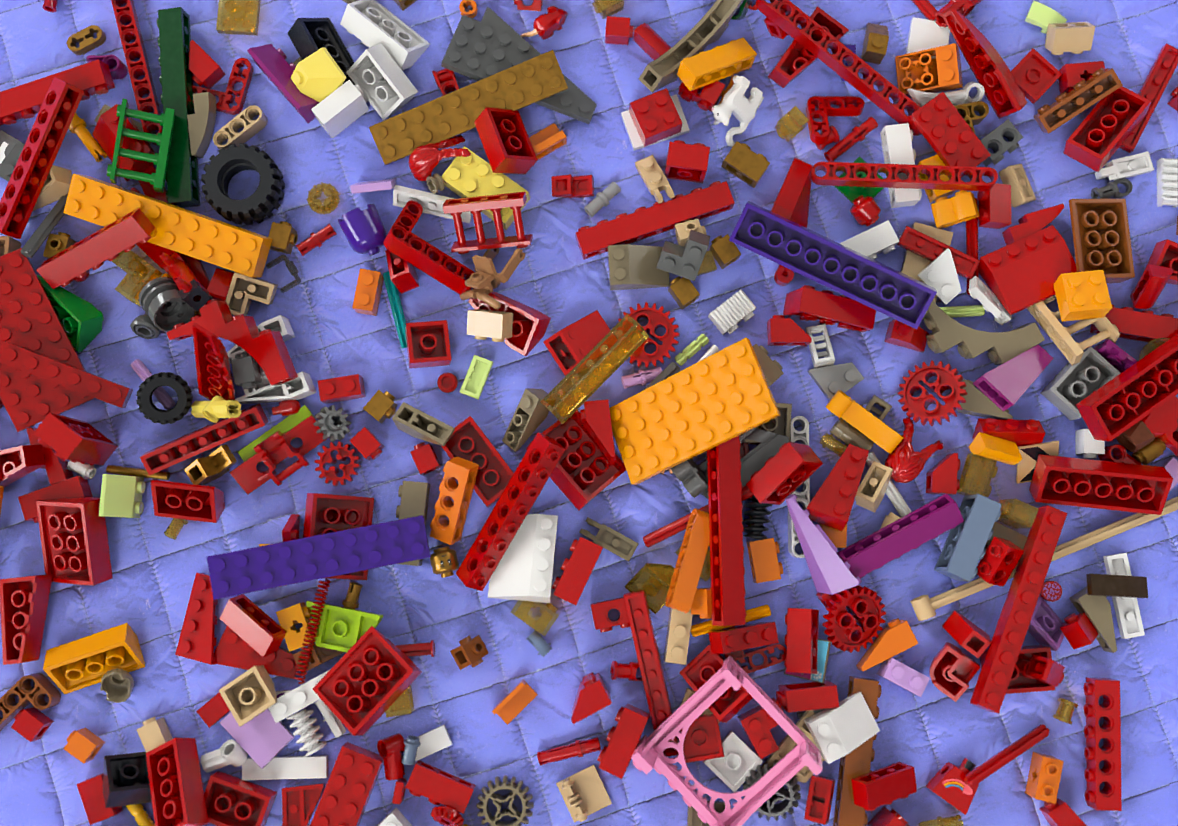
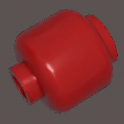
[850,195,881,226]

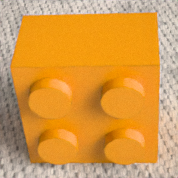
[1053,270,1112,322]

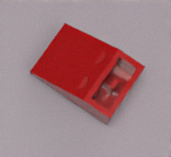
[543,310,619,377]

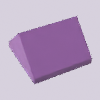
[1028,596,1065,651]

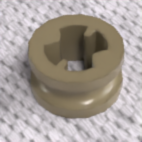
[426,173,445,194]

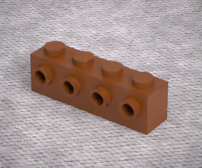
[1033,67,1123,134]

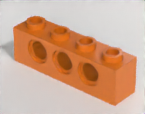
[430,456,479,545]

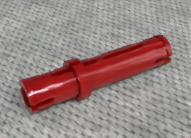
[824,117,878,162]
[537,737,601,766]

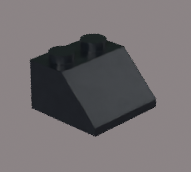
[103,752,151,808]

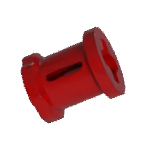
[815,126,840,150]

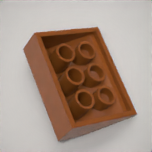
[1069,199,1135,283]

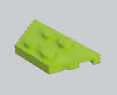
[306,600,383,653]

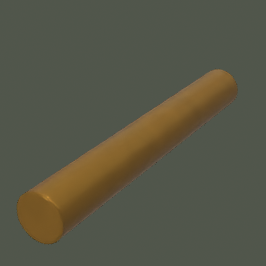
[106,465,170,480]

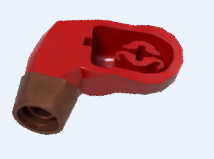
[1116,396,1178,457]

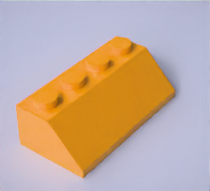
[43,623,145,694]

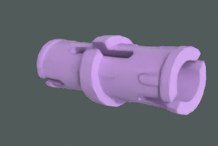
[621,367,662,389]

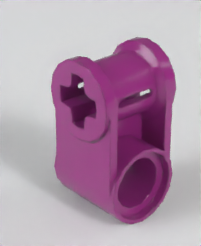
[86,55,128,80]

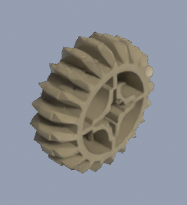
[476,775,534,826]

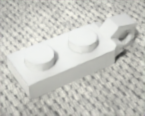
[1094,151,1154,181]
[968,276,1012,325]

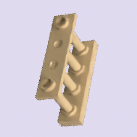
[1027,295,1120,366]

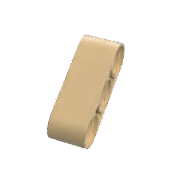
[213,105,267,150]

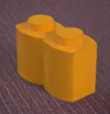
[931,190,979,229]

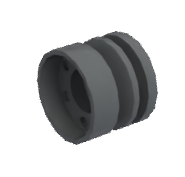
[138,277,195,332]

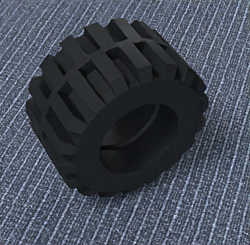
[136,372,193,425]

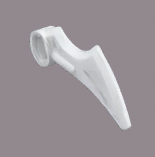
[908,82,985,107]

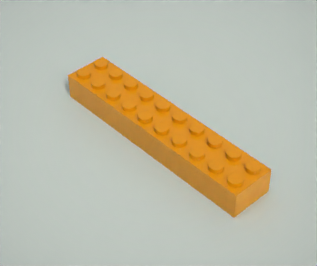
[63,173,272,278]

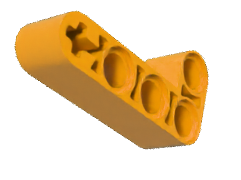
[825,389,904,454]

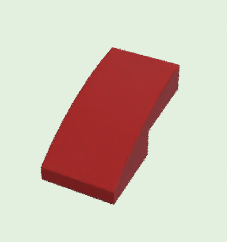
[551,174,594,198]

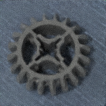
[743,762,801,821]

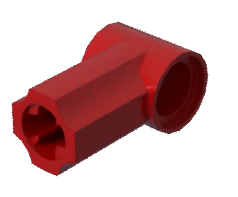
[1098,444,1142,465]
[377,733,405,780]

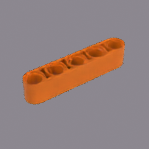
[665,508,710,613]

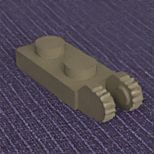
[579,517,639,562]

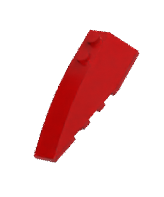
[942,8,1027,118]
[192,323,235,401]

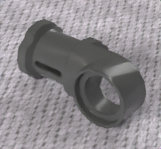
[1091,178,1133,199]

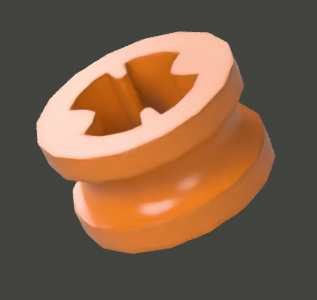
[459,0,478,18]

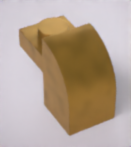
[184,444,237,485]

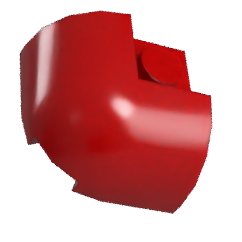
[929,642,981,702]

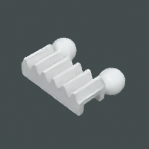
[1157,158,1178,208]

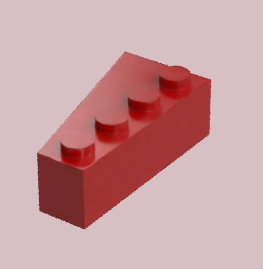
[768,6,849,88]
[0,574,53,665]

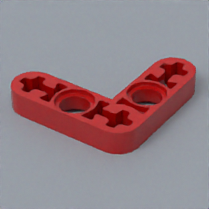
[187,58,254,115]
[806,96,864,144]
[721,626,787,674]

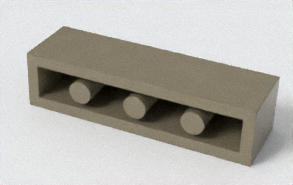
[396,481,430,566]

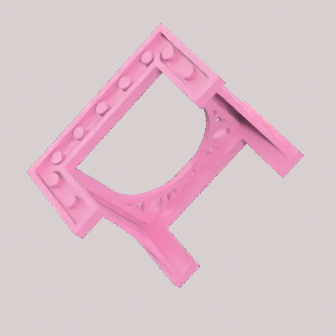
[631,656,823,826]

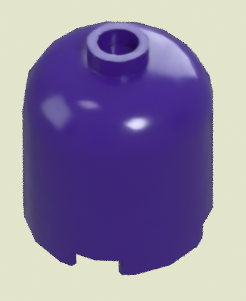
[338,204,387,256]

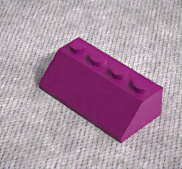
[247,44,319,124]

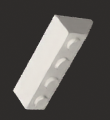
[340,0,430,71]

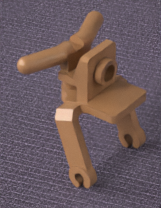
[460,248,525,309]

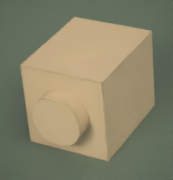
[136,716,173,753]

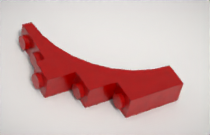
[166,299,298,385]

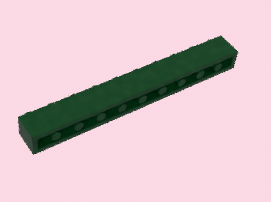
[156,7,200,208]

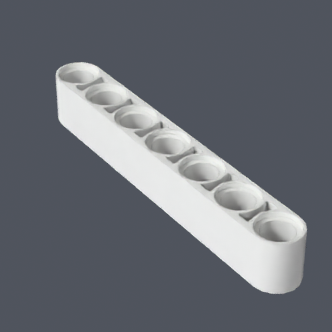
[788,416,810,558]

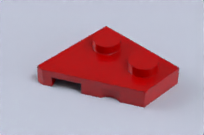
[282,784,324,826]

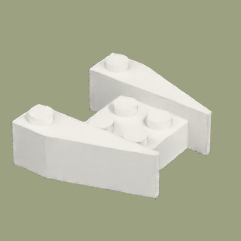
[227,315,317,404]

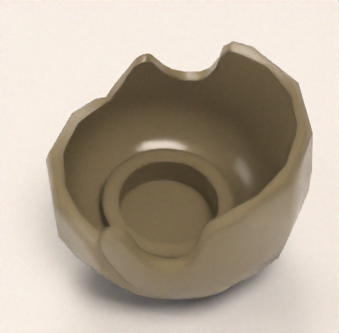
[100,668,135,703]

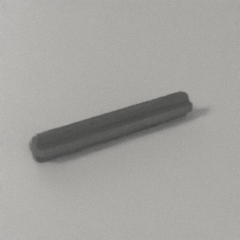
[21,196,67,258]

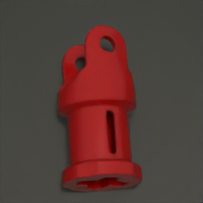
[610,661,642,681]

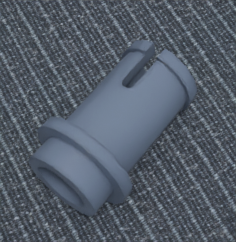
[526,630,552,657]
[401,736,421,765]

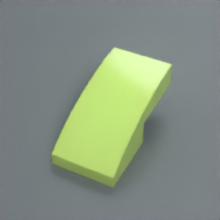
[1025,1,1067,34]

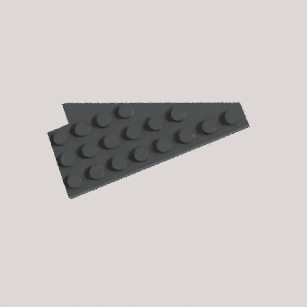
[441,7,597,124]

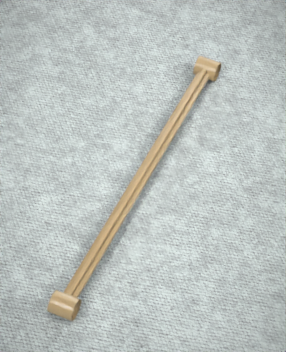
[910,496,1178,621]

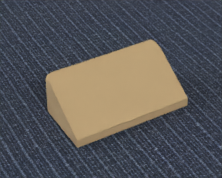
[999,164,1036,207]

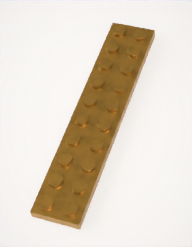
[369,50,568,165]

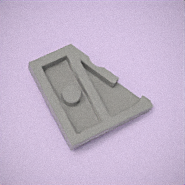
[808,362,864,401]

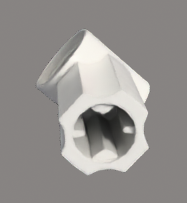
[201,739,248,773]

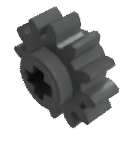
[314,405,351,442]

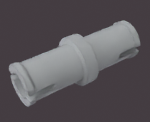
[584,182,621,217]

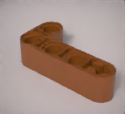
[0,673,61,731]

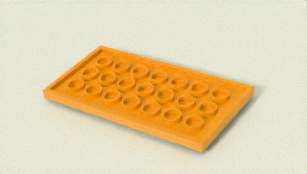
[610,338,781,485]

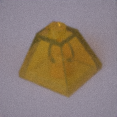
[624,563,675,614]

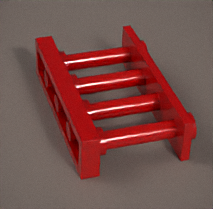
[442,192,533,254]

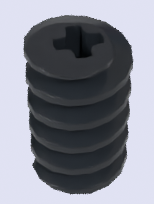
[743,496,772,539]

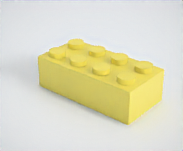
[441,146,530,230]

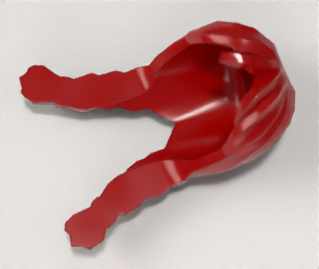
[409,135,471,181]
[884,417,943,483]

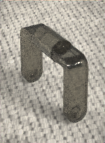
[266,255,301,293]

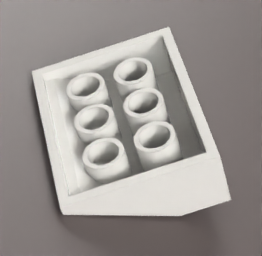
[488,514,558,603]

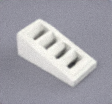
[806,324,835,368]

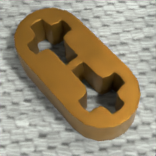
[67,25,106,55]

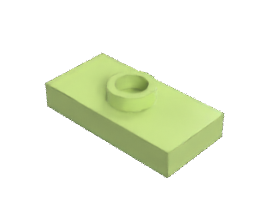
[460,355,493,400]

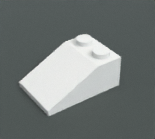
[804,692,880,764]

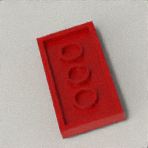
[909,92,991,177]

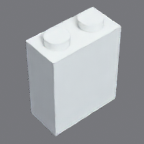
[311,80,369,139]

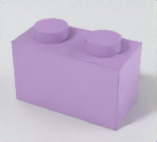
[877,658,930,697]

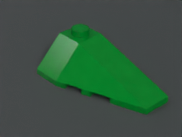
[37,275,104,353]

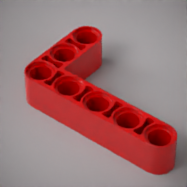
[383,200,475,295]

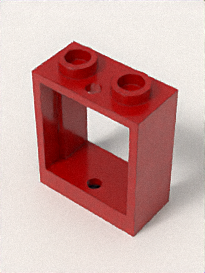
[776,680,839,713]

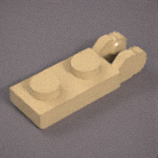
[635,155,675,204]

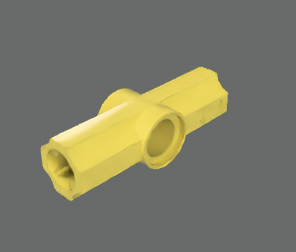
[191,395,241,423]

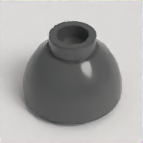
[130,313,160,339]

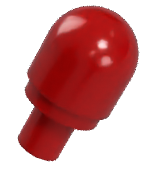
[271,400,301,416]

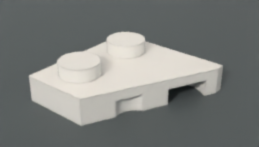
[918,248,962,305]

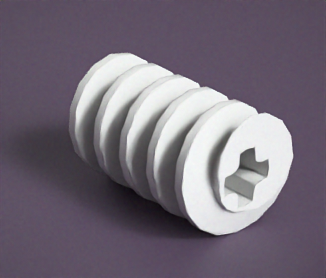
[286,709,327,757]

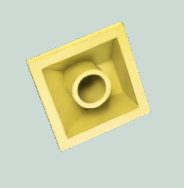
[290,47,347,103]

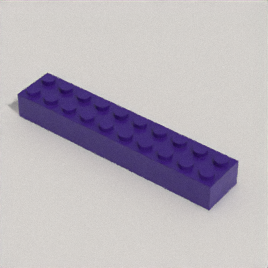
[729,201,937,329]
[207,515,431,600]

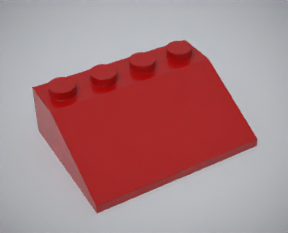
[978,225,1077,315]
[526,408,626,511]
[303,493,374,580]
[36,497,113,586]
[312,626,422,736]

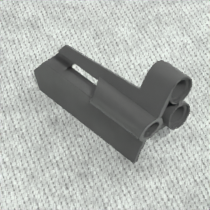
[671,428,790,499]

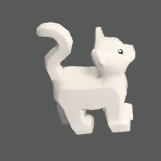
[712,75,764,147]

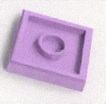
[350,179,396,194]

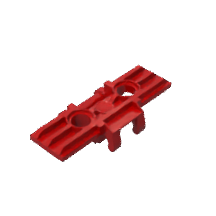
[230,415,329,495]

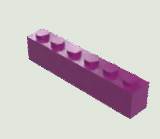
[837,493,964,578]

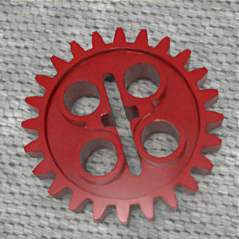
[614,302,680,368]
[898,360,967,426]
[822,585,886,653]

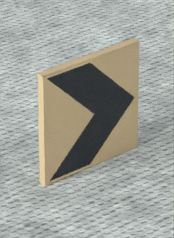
[1016,441,1059,484]

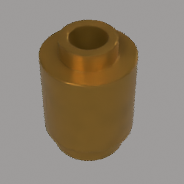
[1132,438,1166,465]

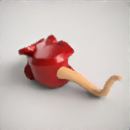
[520,6,568,40]

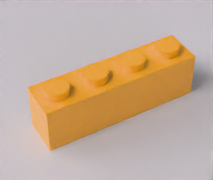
[677,37,757,91]

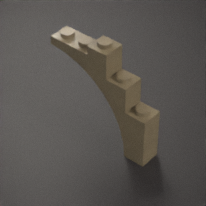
[638,0,744,93]
[924,300,1045,365]

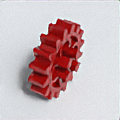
[315,441,361,486]

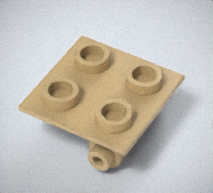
[556,764,612,823]

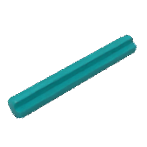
[383,271,407,349]

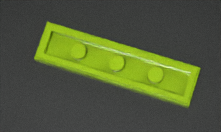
[238,405,317,465]

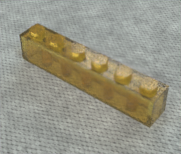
[541,314,649,424]

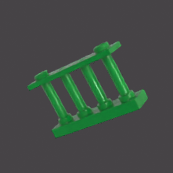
[107,99,175,193]

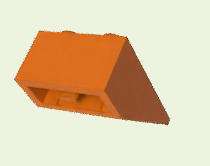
[895,43,963,95]

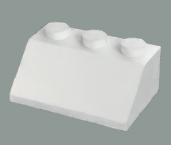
[346,43,418,121]

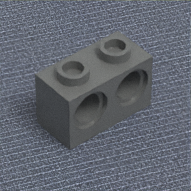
[980,119,1023,167]

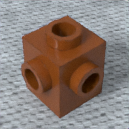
[450,635,489,670]

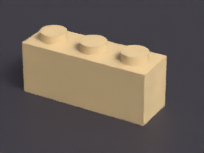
[663,608,693,665]

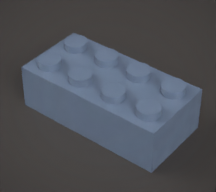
[934,494,1002,582]

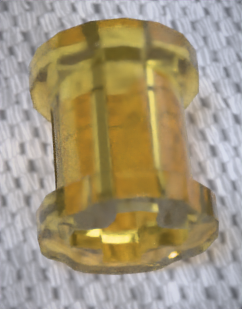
[1052,698,1078,725]

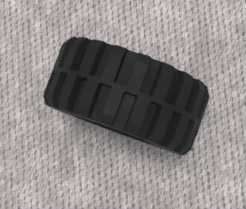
[201,143,285,225]

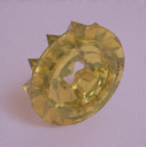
[307,182,339,214]

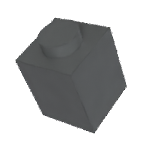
[231,356,262,389]

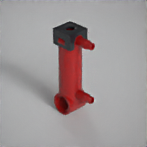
[159,251,212,312]

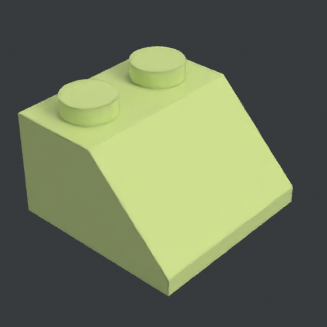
[99,474,146,518]

